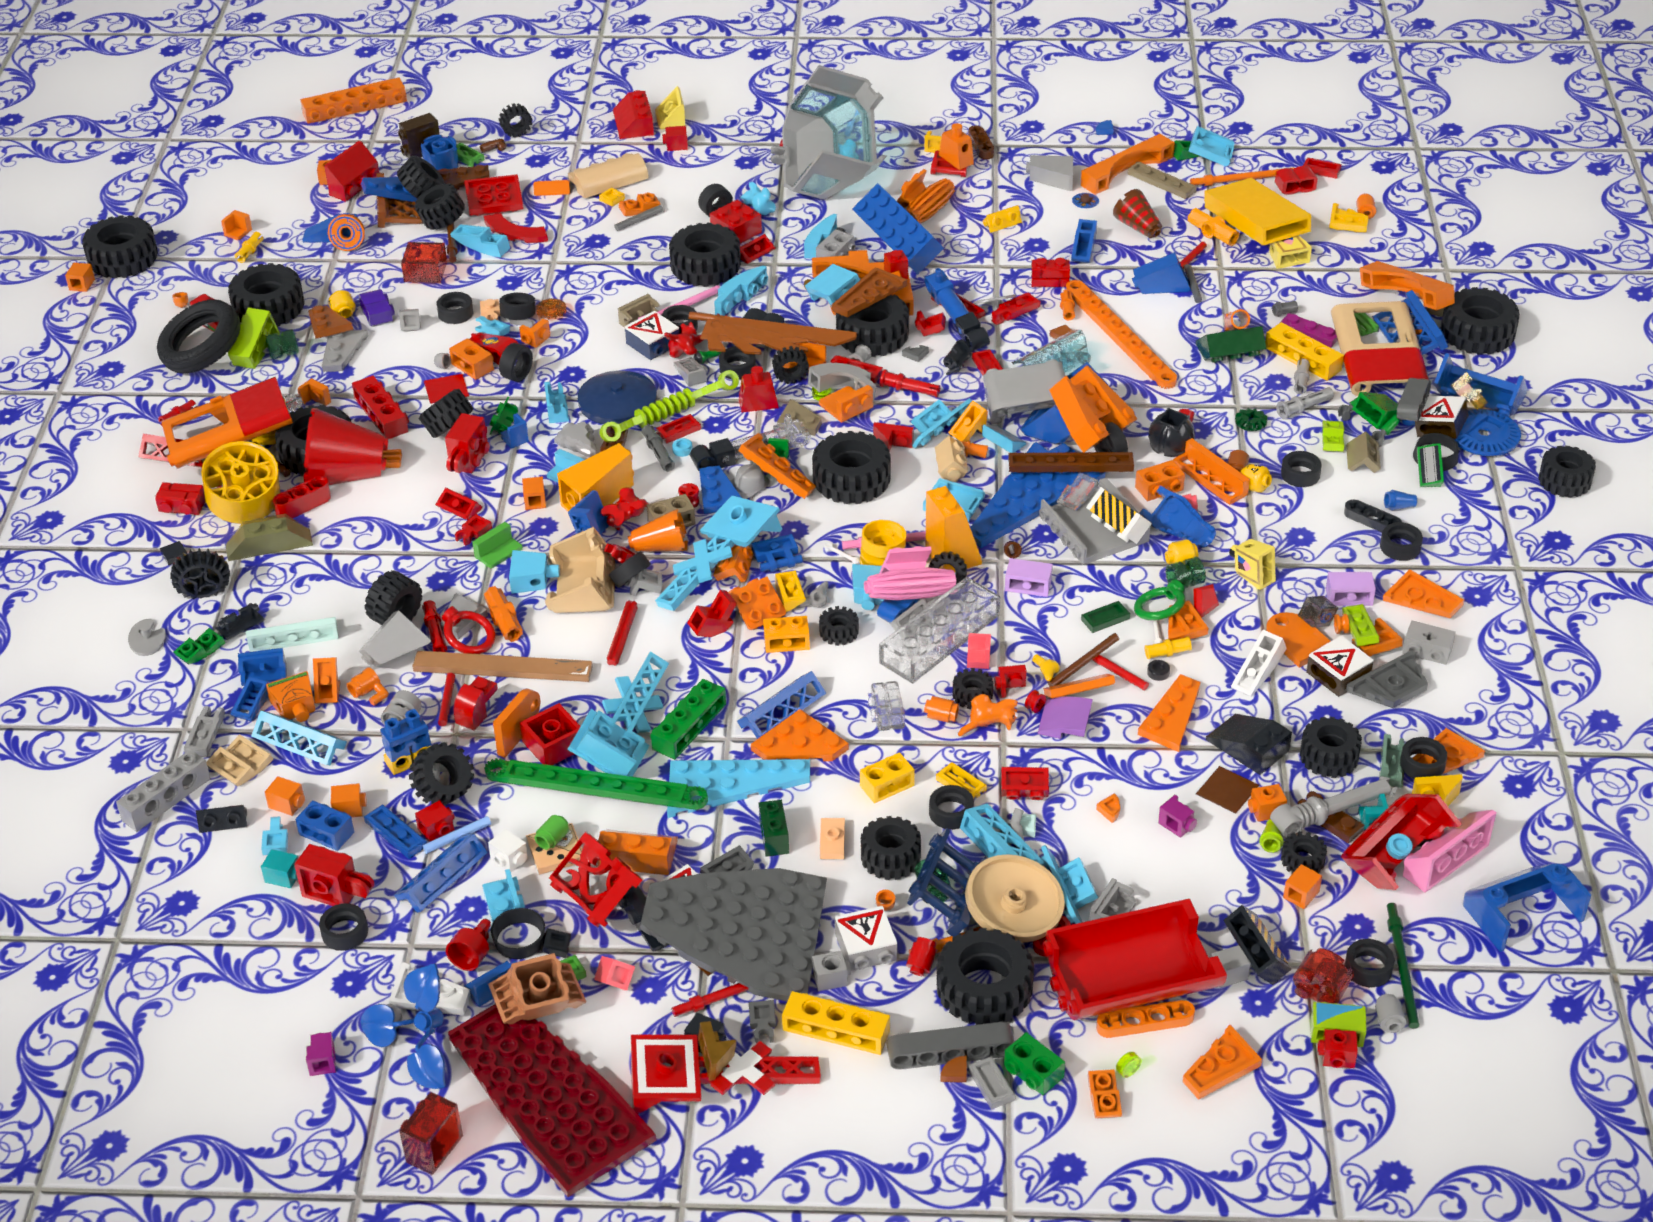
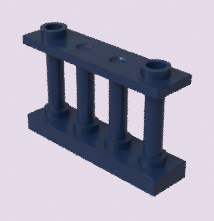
[907,828,988,937]

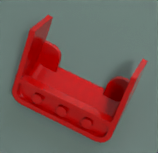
[1341,794,1462,890]

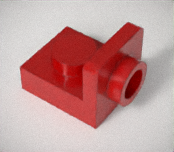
[994,665,1027,698]

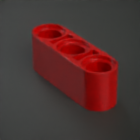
[273,476,331,518]

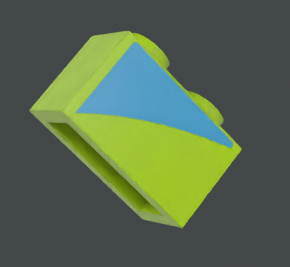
[1310,1002,1366,1047]

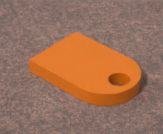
[1266,612,1331,668]
[493,688,541,758]

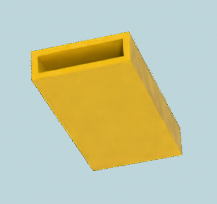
[1204,178,1311,245]

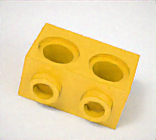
[860,752,915,804]

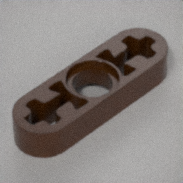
[968,125,994,160]

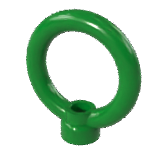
[1134,580,1186,620]

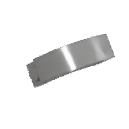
[808,363,876,402]

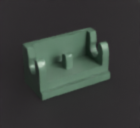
[1379,734,1405,788]

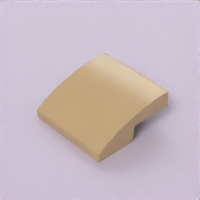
[206,734,274,787]

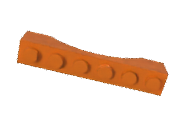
[1081,134,1175,195]
[1360,261,1455,310]

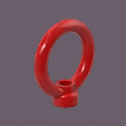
[441,606,495,654]

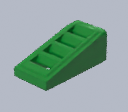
[1173,140,1200,161]

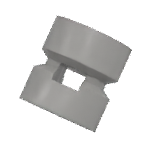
[381,690,422,726]

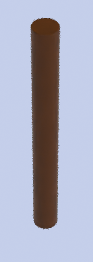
[1048,633,1120,687]

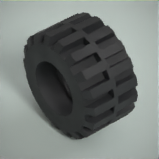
[397,155,445,199]
[414,183,465,230]
[418,389,474,438]
[1538,445,1596,498]
[364,570,423,625]
[1300,717,1362,778]
[409,742,474,805]
[860,816,921,880]

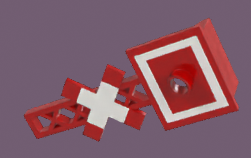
[630,1034,821,1114]

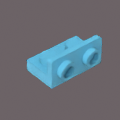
[482,869,525,923]

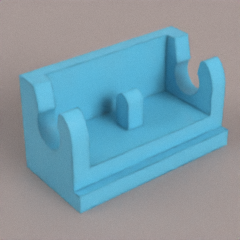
[544,382,569,424]

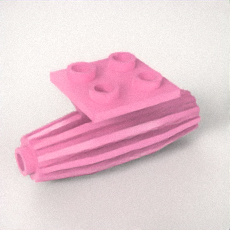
[864,546,956,600]

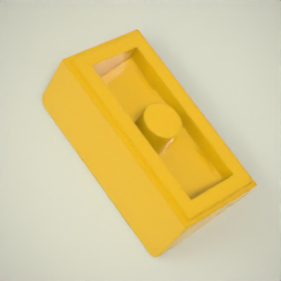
[775,570,806,612]

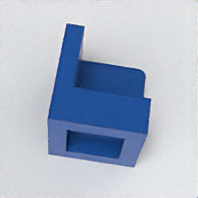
[501,413,529,449]

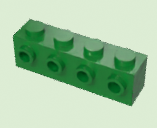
[650,679,726,760]

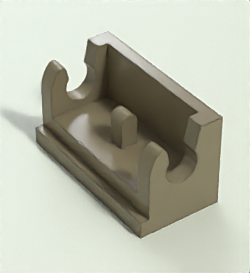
[618,293,660,328]

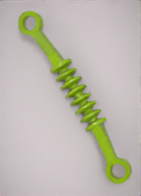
[599,370,739,443]

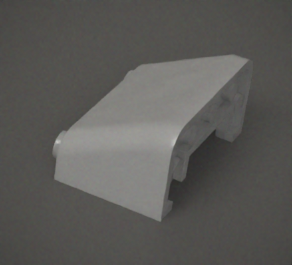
[983,359,1065,424]

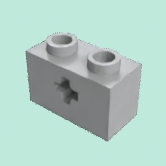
[1402,620,1456,665]

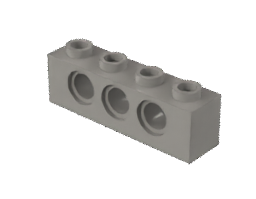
[116,749,210,832]

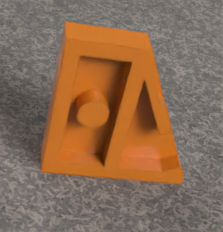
[1352,618,1403,657]

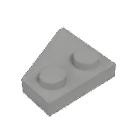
[441,593,488,640]

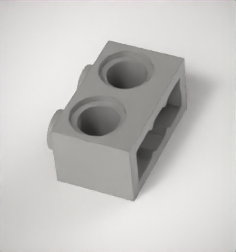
[816,230,856,257]

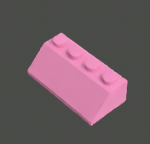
[1403,810,1497,892]

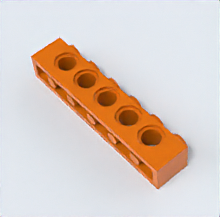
[300,77,407,124]

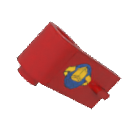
[469,332,519,365]

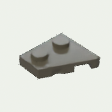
[777,399,822,436]

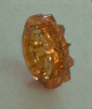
[536,298,566,320]

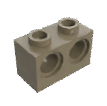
[646,494,696,528]

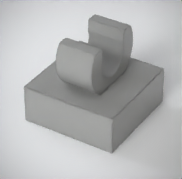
[399,309,421,330]

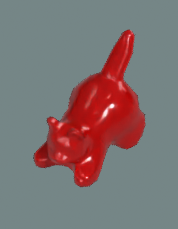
[664,322,704,358]
[601,487,649,530]

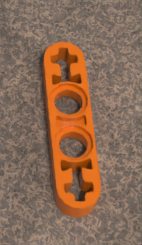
[1096,1000,1195,1038]

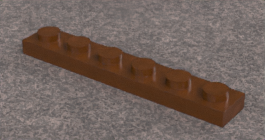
[1008,452,1134,473]

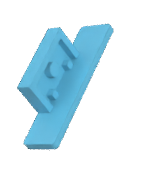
[911,398,972,448]
[1041,845,1099,924]

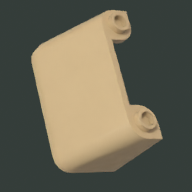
[545,527,615,613]

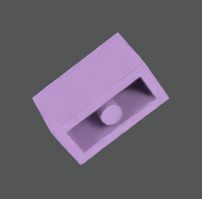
[1005,558,1053,597]
[1326,572,1376,606]

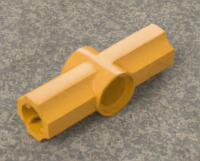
[1187,208,1240,246]

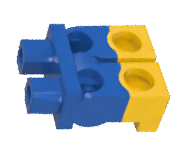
[380,709,432,775]

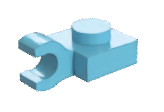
[475,316,510,336]
[261,816,288,855]

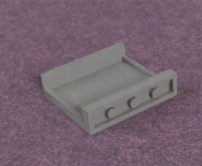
[1039,478,1150,565]

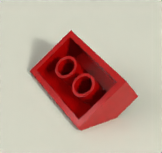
[613,90,654,139]
[324,141,380,202]

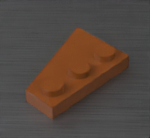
[308,305,353,339]

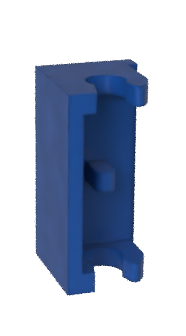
[238,648,287,686]

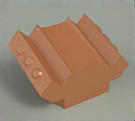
[488,953,586,1024]

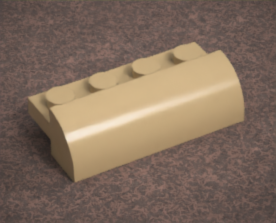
[568,153,649,198]

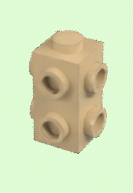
[935,436,968,482]

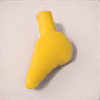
[1032,654,1060,681]

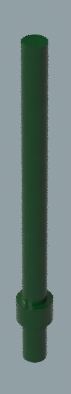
[1387,903,1420,1029]

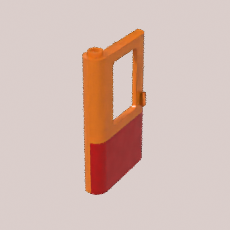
[161,377,293,469]

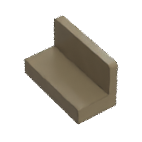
[1346,431,1381,473]

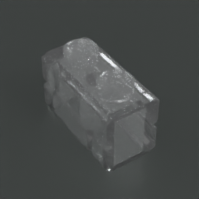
[867,681,905,731]

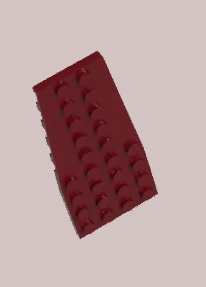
[448,1004,657,1197]

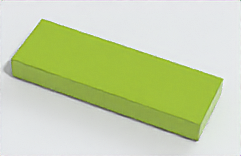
[1342,604,1379,646]

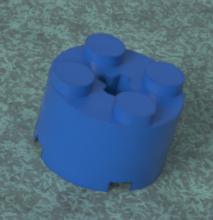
[421,135,459,170]

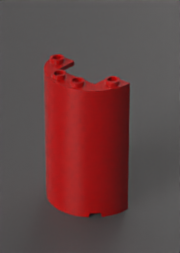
[1043,898,1227,1020]

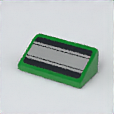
[1417,443,1444,487]

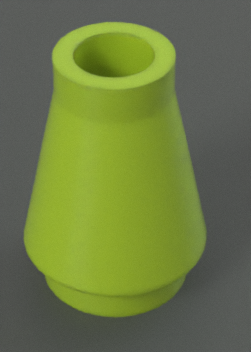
[1259,819,1284,853]

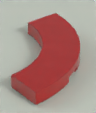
[483,213,548,243]

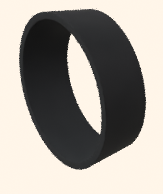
[1413,433,1459,471]
[491,908,545,959]

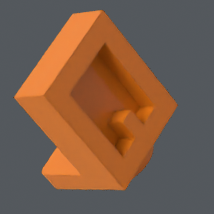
[298,378,331,406]

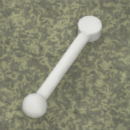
[824,542,860,564]
[1151,620,1163,644]

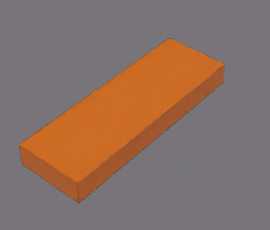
[1043,674,1115,699]

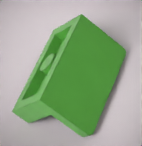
[472,522,523,569]

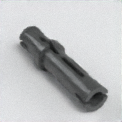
[641,425,675,472]

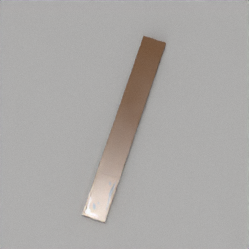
[412,651,593,682]

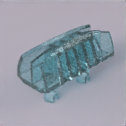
[1011,330,1091,372]

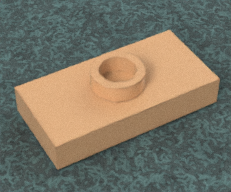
[820,818,845,859]

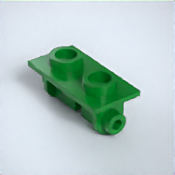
[489,397,518,435]

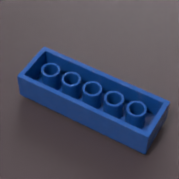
[852,183,944,275]

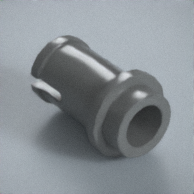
[1272,301,1298,317]

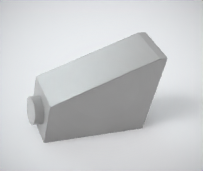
[1026,155,1073,191]
[359,611,431,666]

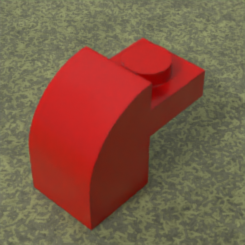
[687,590,737,637]
[454,676,498,731]

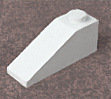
[1231,630,1287,697]

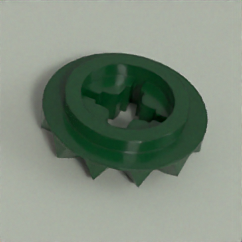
[1235,408,1267,431]

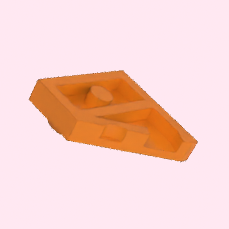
[1168,600,1209,641]

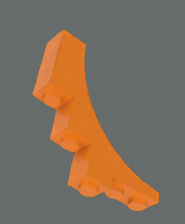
[812,250,914,316]

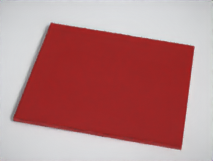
[424,374,469,404]

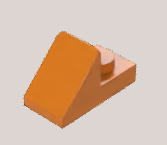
[313,657,341,703]

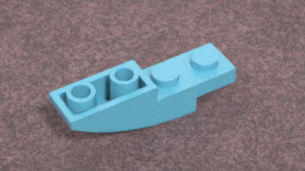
[714,265,768,316]

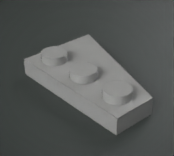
[322,330,368,372]

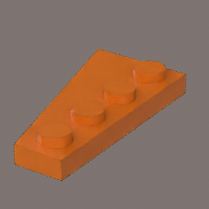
[738,433,816,499]
[1138,674,1201,752]

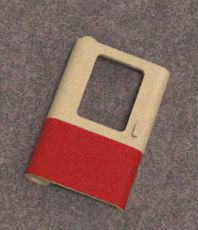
[1331,301,1430,396]

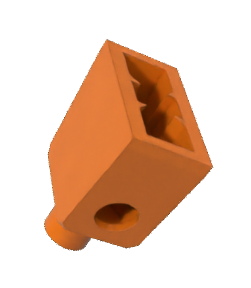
[939,123,974,170]

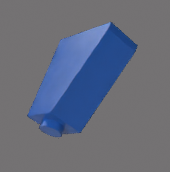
[1132,252,1191,294]

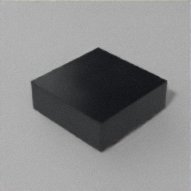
[160,541,188,565]
[542,928,571,958]

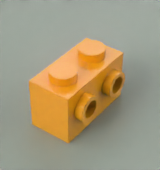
[763,616,810,653]

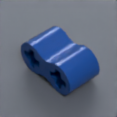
[877,599,920,623]

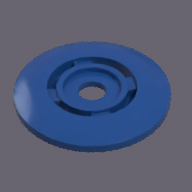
[1454,409,1521,456]

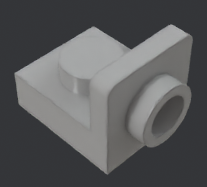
[628,569,663,596]

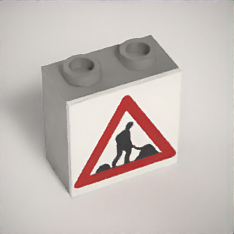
[835,906,897,971]

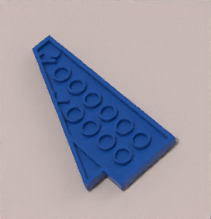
[970,442,1106,548]

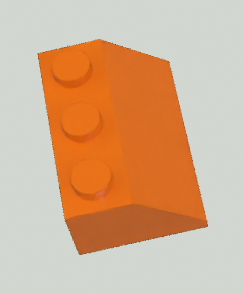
[597,829,678,875]

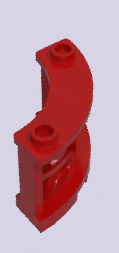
[549,831,642,927]

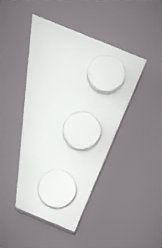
[389,962,471,1016]

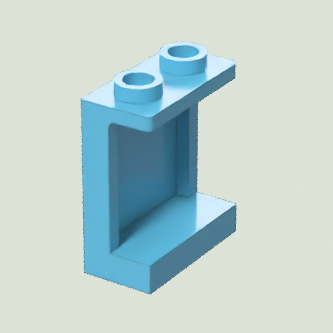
[805,264,860,308]

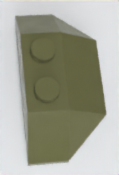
[226,514,313,561]

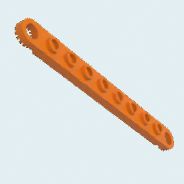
[1066,280,1177,389]

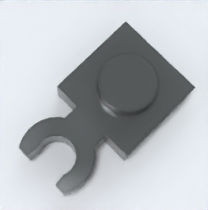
[748,1000,776,1043]

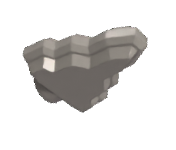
[554,421,596,458]

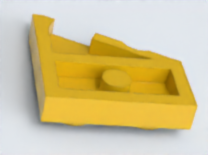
[1329,203,1369,233]

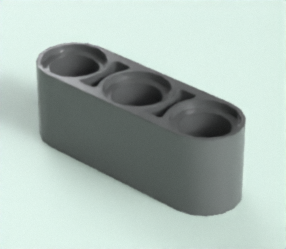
[1397,378,1431,421]

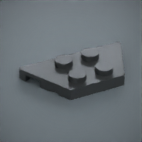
[1346,650,1428,708]

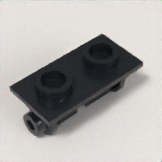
[943,339,975,375]
[215,603,265,640]
[196,805,247,833]

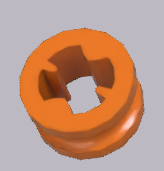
[1334,614,1349,634]

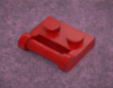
[930,150,968,177]

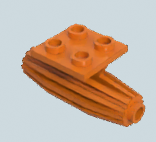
[897,169,955,224]

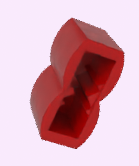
[1275,166,1318,195]

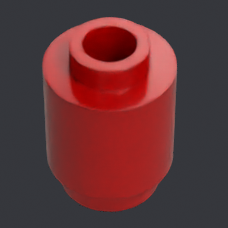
[906,937,937,977]

